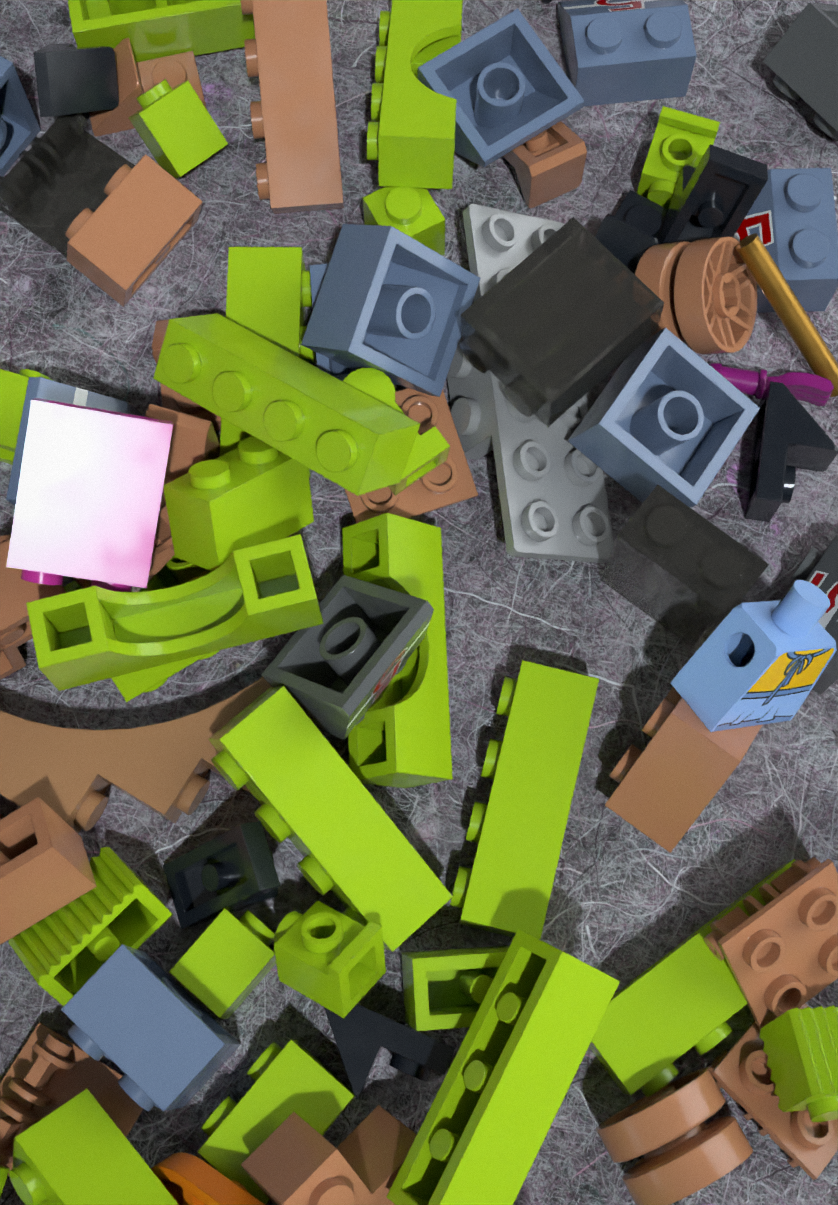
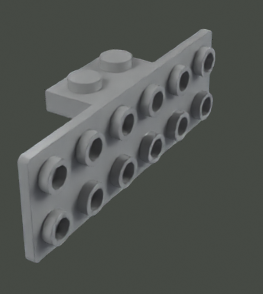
[447,204,615,563]

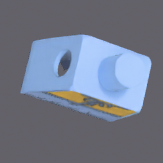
[671,580,837,732]

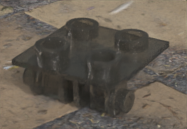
[0,113,135,257]

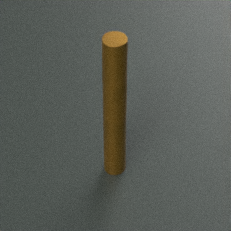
[735,233,838,397]

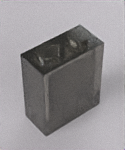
[460,217,664,427]
[601,485,769,651]

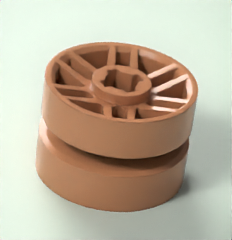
[632,237,757,355]
[596,1068,753,1205]

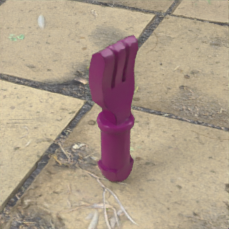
[709,363,834,406]

